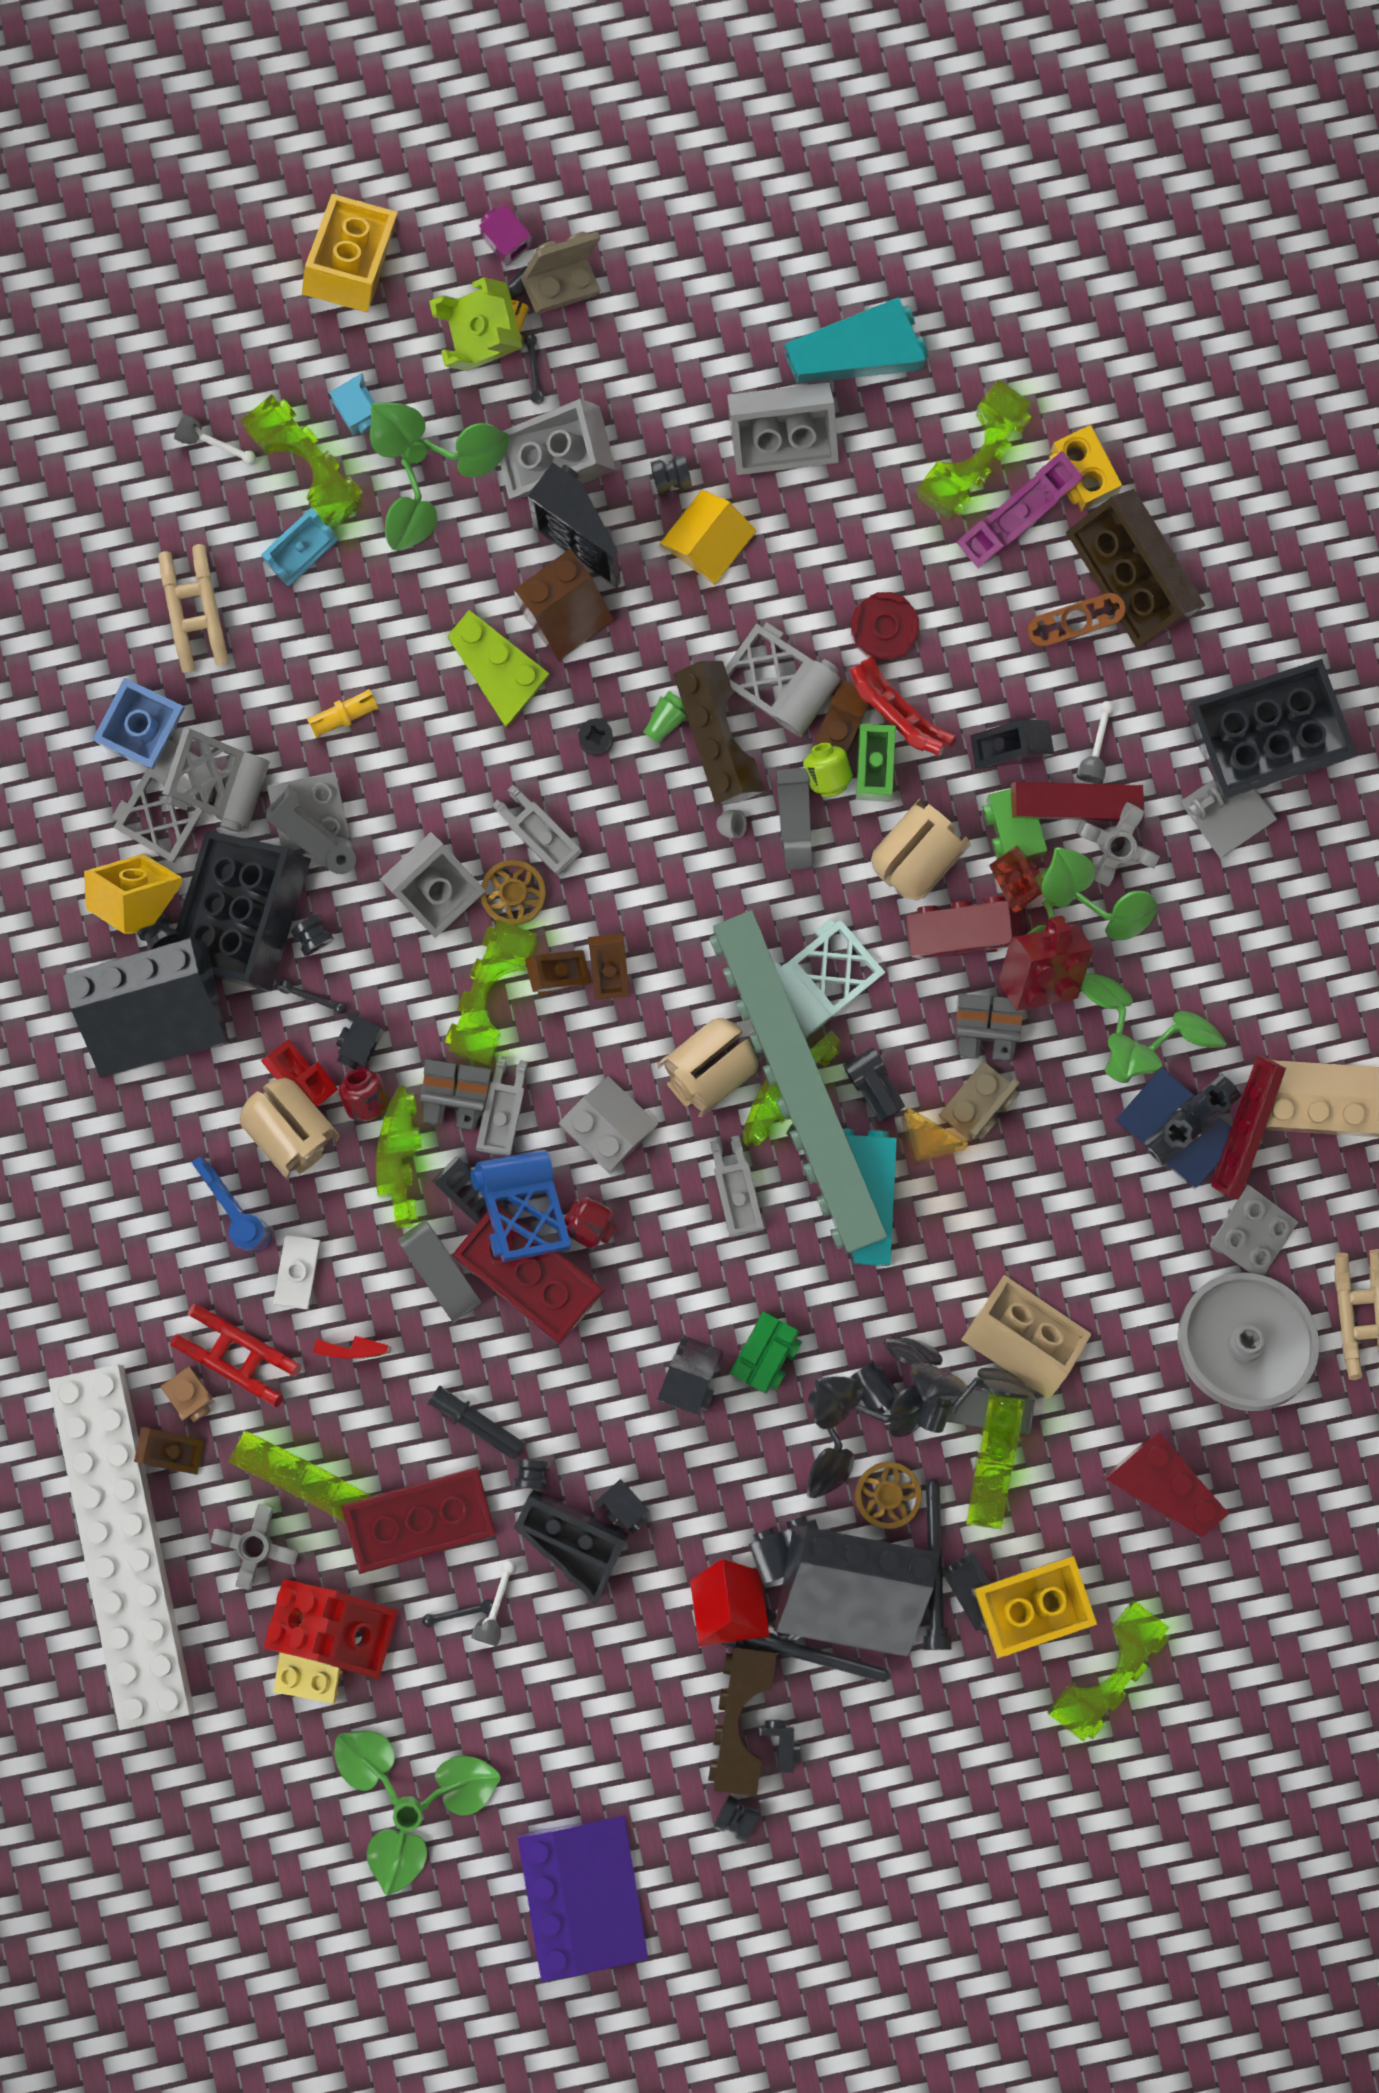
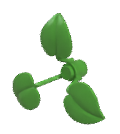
[370,402,509,551]
[1027,847,1159,940]
[1080,973,1227,1083]
[334,1731,500,1895]

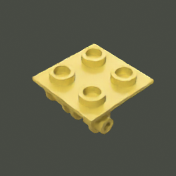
[273,1624,343,1704]

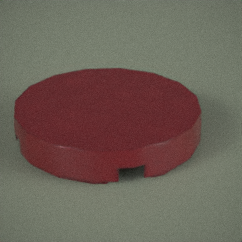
[851,592,919,661]

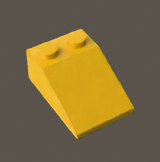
[302,194,398,313]
[974,1556,1097,1658]

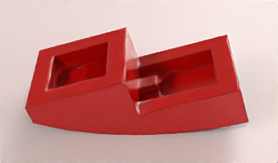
[261,1039,338,1107]
[313,1336,391,1359]

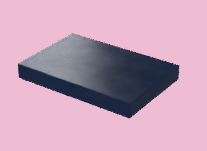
[1115,1067,1231,1189]

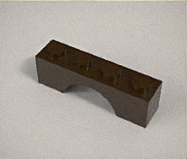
[673,661,765,805]
[708,1646,777,1797]

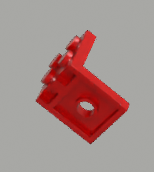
[263,1579,399,1679]

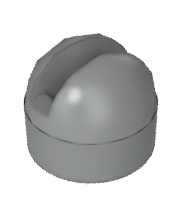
[716,810,747,838]

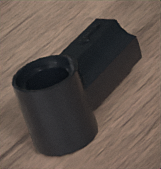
[843,1047,906,1122]

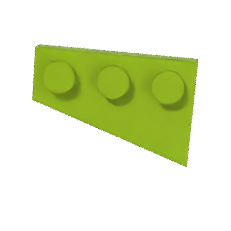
[447,610,550,729]

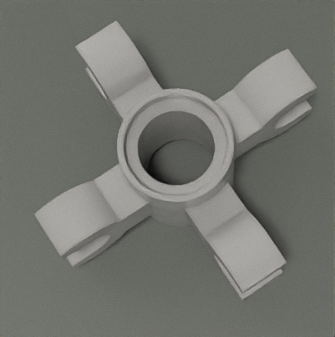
[1076,802,1160,887]
[211,1503,299,1590]

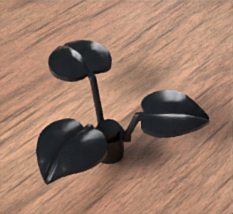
[884,1338,1036,1433]
[807,1376,924,1499]

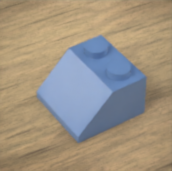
[93,678,185,770]

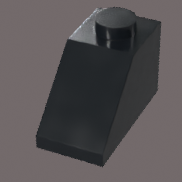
[970,719,1054,769]

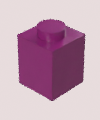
[479,204,533,267]

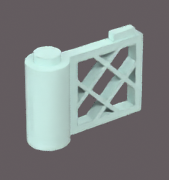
[775,919,885,1038]

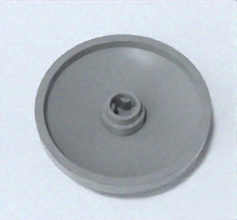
[1177,1273,1319,1411]

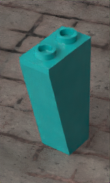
[784,297,928,384]
[843,1129,897,1266]

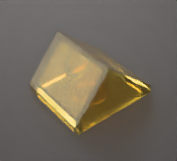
[901,1107,969,1167]

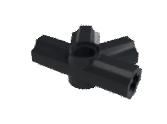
[1142,1074,1242,1166]

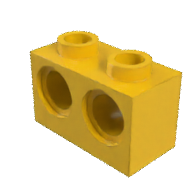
[1049,425,1122,511]

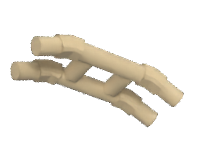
[158,544,229,673]
[1334,1249,1379,1380]

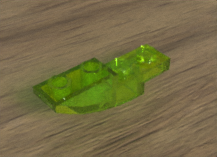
[742,1030,841,1148]
[376,1086,422,1230]
[966,1394,1025,1530]
[228,1430,371,1523]

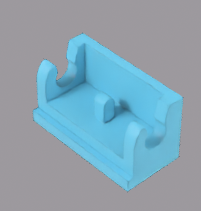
[261,507,339,587]

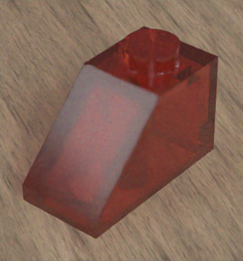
[989,845,1044,913]

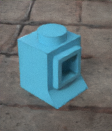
[329,373,375,436]

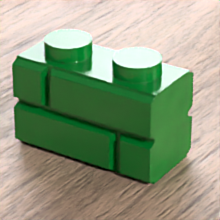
[729,1312,802,1394]

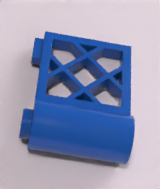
[471,1150,571,1263]
[191,1156,271,1253]

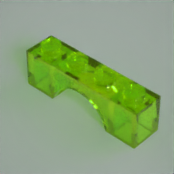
[916,379,1032,520]
[240,394,363,530]
[445,920,538,1068]
[1047,1600,1170,1742]

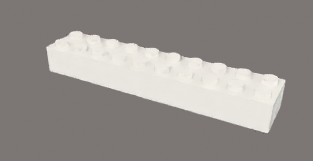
[48,1364,195,1730]

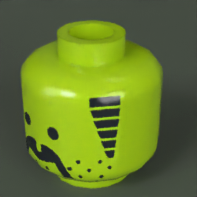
[803,743,853,797]

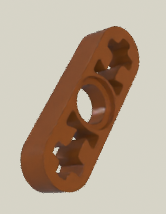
[1028,593,1126,647]

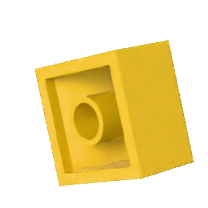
[84,854,182,934]

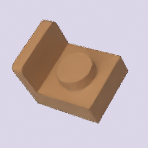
[161,1366,215,1423]

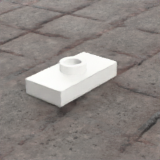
[273,1234,321,1310]

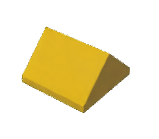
[660,490,757,585]

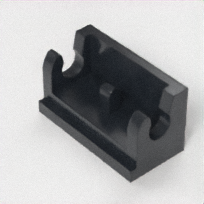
[942,1551,991,1631]

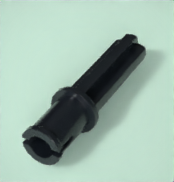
[428,1385,525,1460]

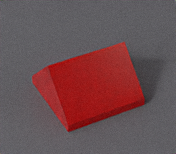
[690,1559,770,1647]

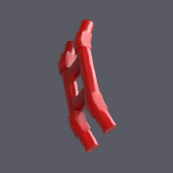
[849,656,956,756]
[170,1303,302,1407]

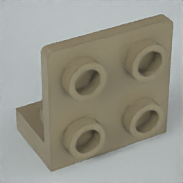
[521,232,601,315]
[938,1061,1020,1142]

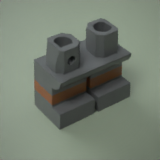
[955,993,1024,1062]
[420,1059,493,1131]

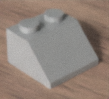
[380,832,486,938]
[559,1076,658,1174]

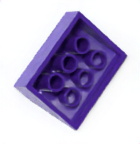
[518,1815,648,1982]

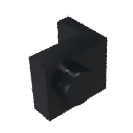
[758,1720,801,1773]

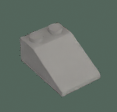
[500,399,616,500]

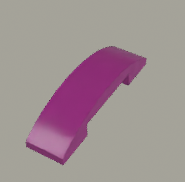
[956,451,1084,569]

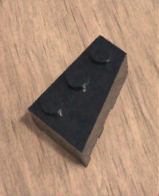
[657,1335,722,1416]
[514,1489,629,1605]

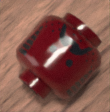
[339,1069,389,1122]
[564,1197,617,1249]

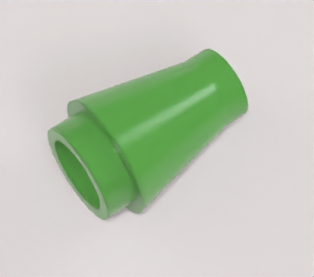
[643,691,687,744]

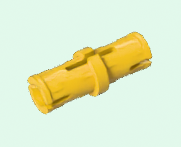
[307,689,379,739]

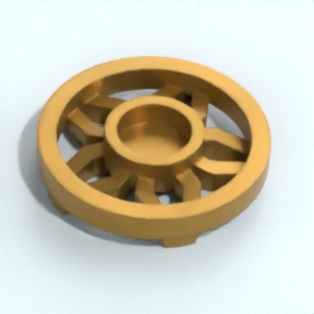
[481,860,546,926]
[855,1462,922,1529]

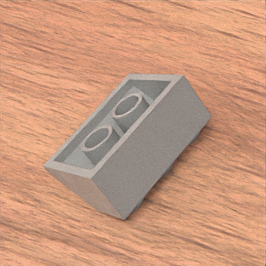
[727,382,839,475]

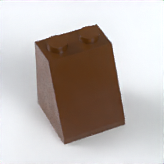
[514,549,614,662]

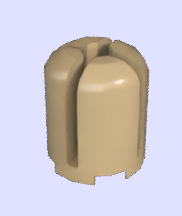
[871,799,971,901]
[657,1018,759,1117]
[240,1078,340,1180]

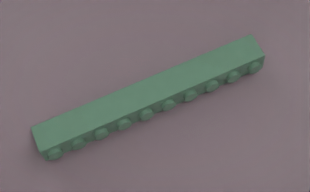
[709,910,887,1255]

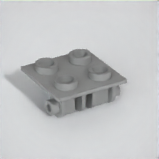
[267,772,350,850]
[1180,779,1277,858]
[1209,1185,1298,1276]

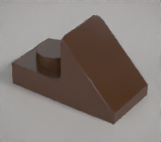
[814,679,870,754]
[588,934,630,1000]
[525,950,591,996]
[134,1427,205,1475]

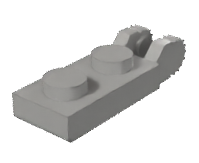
[492,785,582,876]
[476,1056,528,1157]
[710,1135,764,1238]

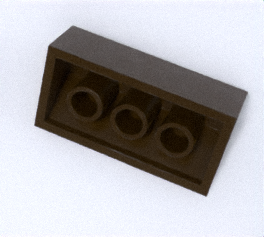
[1066,489,1206,648]

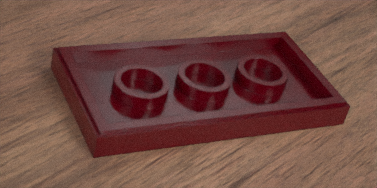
[451,1202,605,1345]
[340,1466,496,1574]

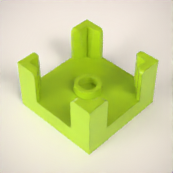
[429,277,523,371]

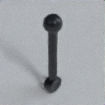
[524,334,544,405]
[277,980,347,1016]
[422,1600,493,1628]

